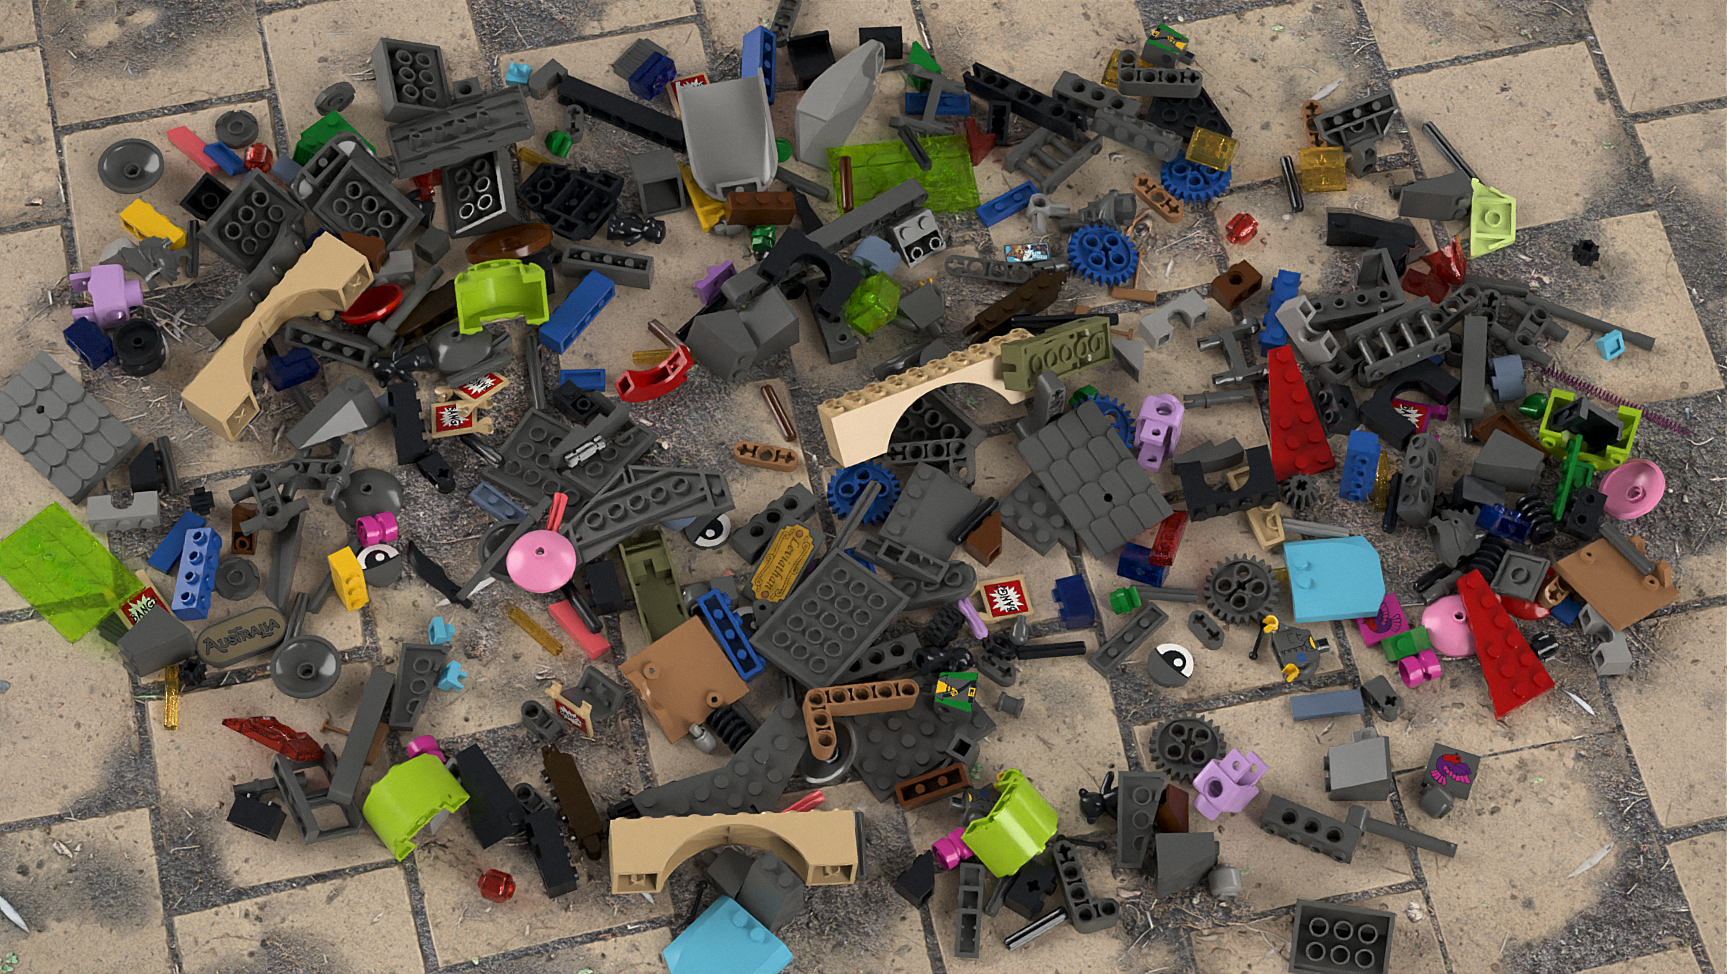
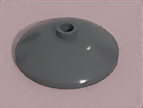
[98,138,164,194]
[427,321,493,374]
[335,468,404,528]
[478,520,544,582]
[270,635,341,699]
[797,717,858,785]

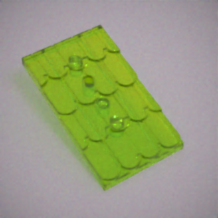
[826,134,981,217]
[0,501,146,645]

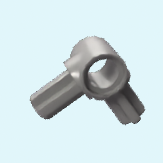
[1026,193,1070,236]

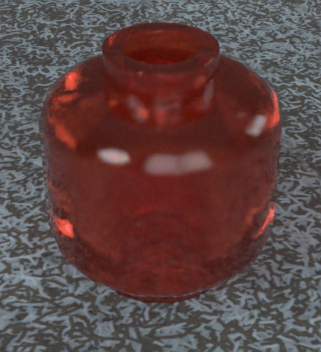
[243,143,273,174]
[1225,213,1258,246]
[478,869,516,903]

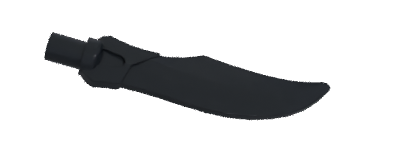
[786,185,823,235]
[408,540,473,609]

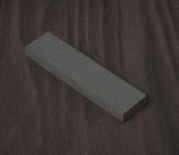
[1088,602,1169,678]

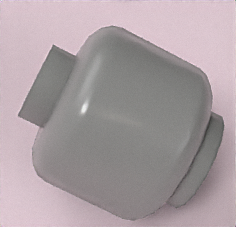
[1208,863,1242,900]

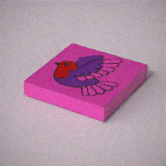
[1354,593,1410,648]

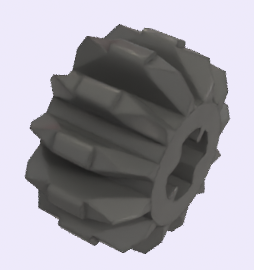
[1281,471,1320,511]

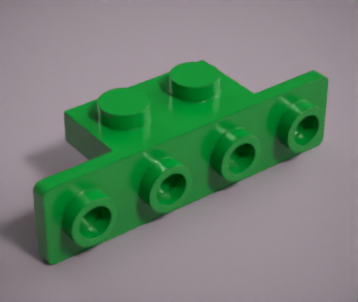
[1549,434,1595,524]

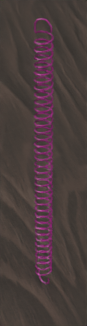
[1532,363,1690,434]

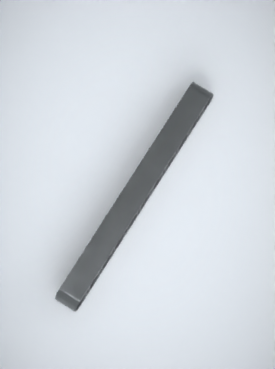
[721,178,929,307]

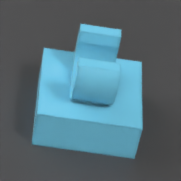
[506,62,532,86]
[1596,329,1625,361]
[427,617,455,646]
[437,660,467,691]

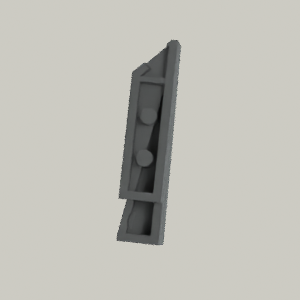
[265,511,306,616]

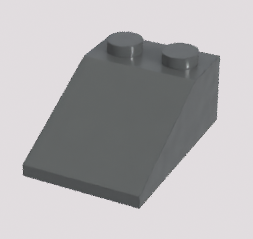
[1397,170,1474,221]

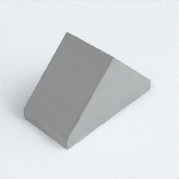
[99,236,138,272]
[1111,339,1145,383]

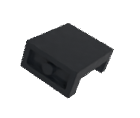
[787,30,836,91]
[1549,397,1623,454]

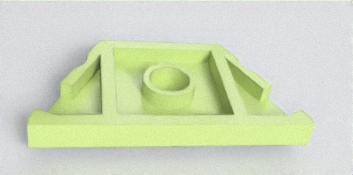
[1470,178,1516,259]

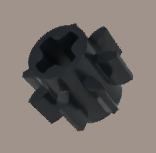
[1572,239,1600,267]
[189,486,215,516]
[1529,631,1559,662]
[178,657,207,687]

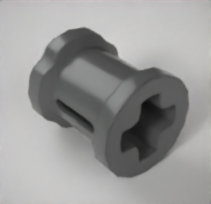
[996,691,1025,719]

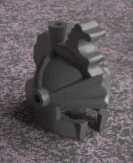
[1078,189,1137,231]
[121,236,192,291]
[1426,505,1485,568]

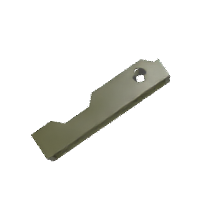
[1000,316,1113,392]
[617,526,691,647]

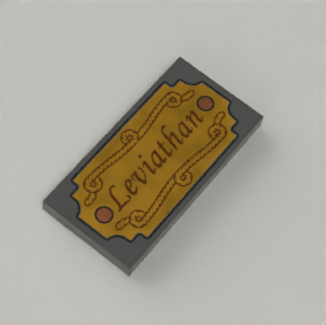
[740,514,826,613]

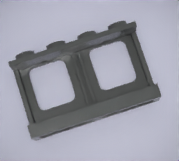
[270,743,364,845]

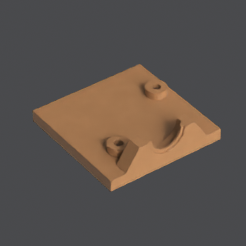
[1553,535,1680,632]
[618,615,750,745]

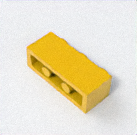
[119,198,187,251]
[328,546,369,612]

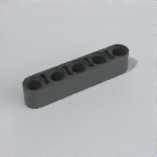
[1459,315,1487,420]

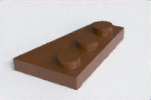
[1470,410,1551,463]

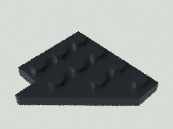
[1145,67,1233,153]

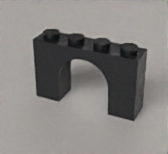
[757,226,864,323]
[1358,358,1460,452]
[1178,444,1281,523]

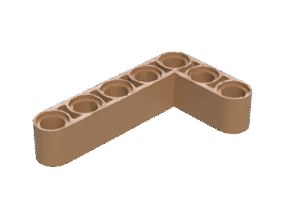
[803,679,919,760]

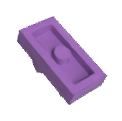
[694,260,737,305]

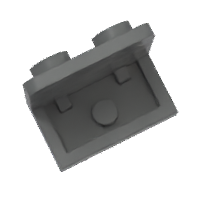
[560,665,628,721]

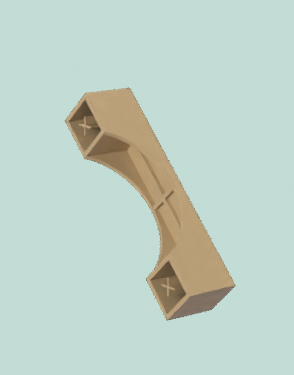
[181,231,374,443]
[817,328,1035,468]
[608,808,858,894]

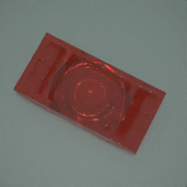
[222,715,325,761]

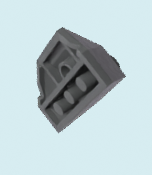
[1314,88,1399,152]

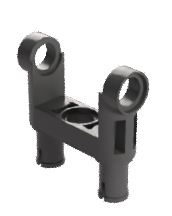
[889,63,966,138]
[1197,317,1269,389]

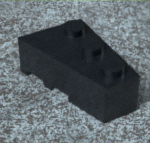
[387,381,429,466]
[523,807,580,899]

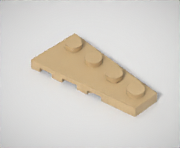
[1226,466,1285,551]

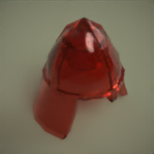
[1419,234,1467,285]

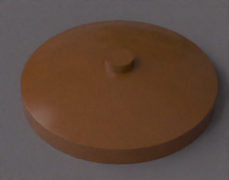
[465,223,553,265]

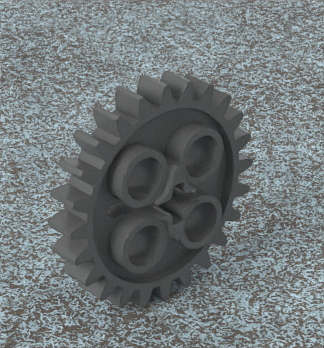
[1204,553,1280,627]
[1149,711,1227,784]

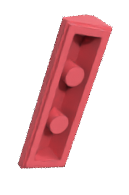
[167,126,223,176]
[548,599,611,661]

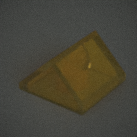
[1185,126,1240,172]

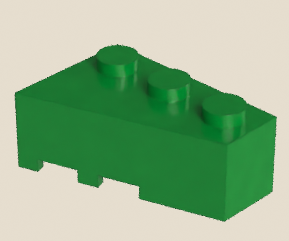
[300,110,377,156]

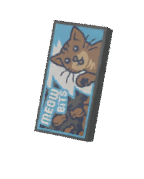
[1004,242,1050,268]

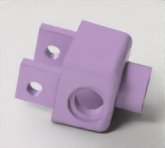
[70,264,143,330]
[1134,394,1184,473]
[1193,748,1269,821]

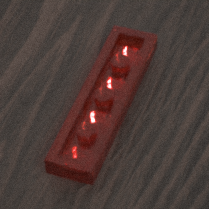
[1149,510,1189,567]

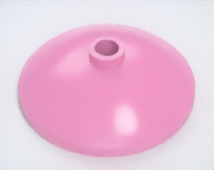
[1598,458,1665,520]
[506,530,576,593]
[1421,594,1476,658]

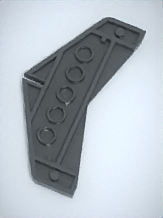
[559,465,736,574]
[631,697,810,818]

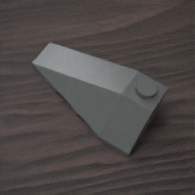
[285,374,385,452]

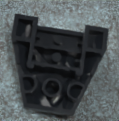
[516,162,625,242]

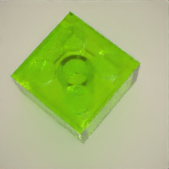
[846,271,901,337]

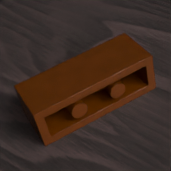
[723,191,796,226]
[894,762,974,811]

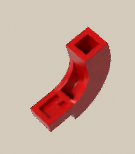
[614,345,694,403]

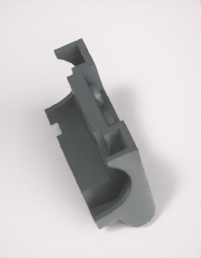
[287,130,397,238]

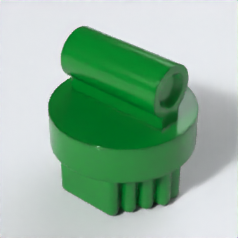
[544,130,574,159]
[775,137,793,163]
[751,225,776,253]
[1068,384,1098,406]
[1519,392,1549,420]
[1109,586,1142,615]

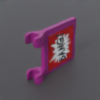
[1391,398,1448,442]

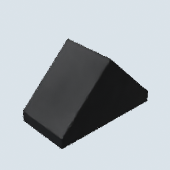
[985,99,1011,145]

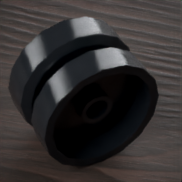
[112,318,166,376]

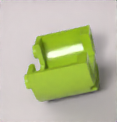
[454,259,549,335]
[1539,388,1642,472]
[362,753,470,862]
[961,768,1058,878]

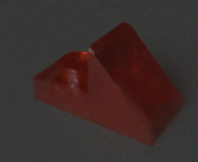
[966,118,996,167]
[412,169,443,201]
[1401,267,1450,304]

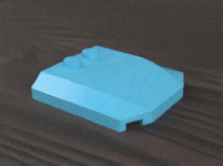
[1282,536,1385,623]
[663,894,793,974]

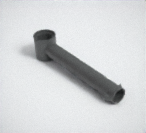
[367,264,444,350]
[1345,805,1458,858]

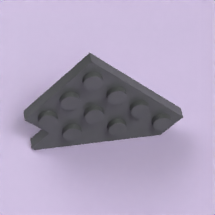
[990,472,1076,557]

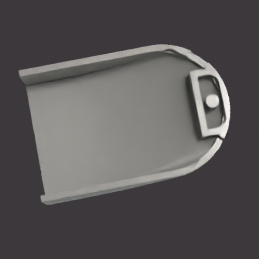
[794,39,885,173]
[675,67,778,203]

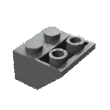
[883,207,947,268]

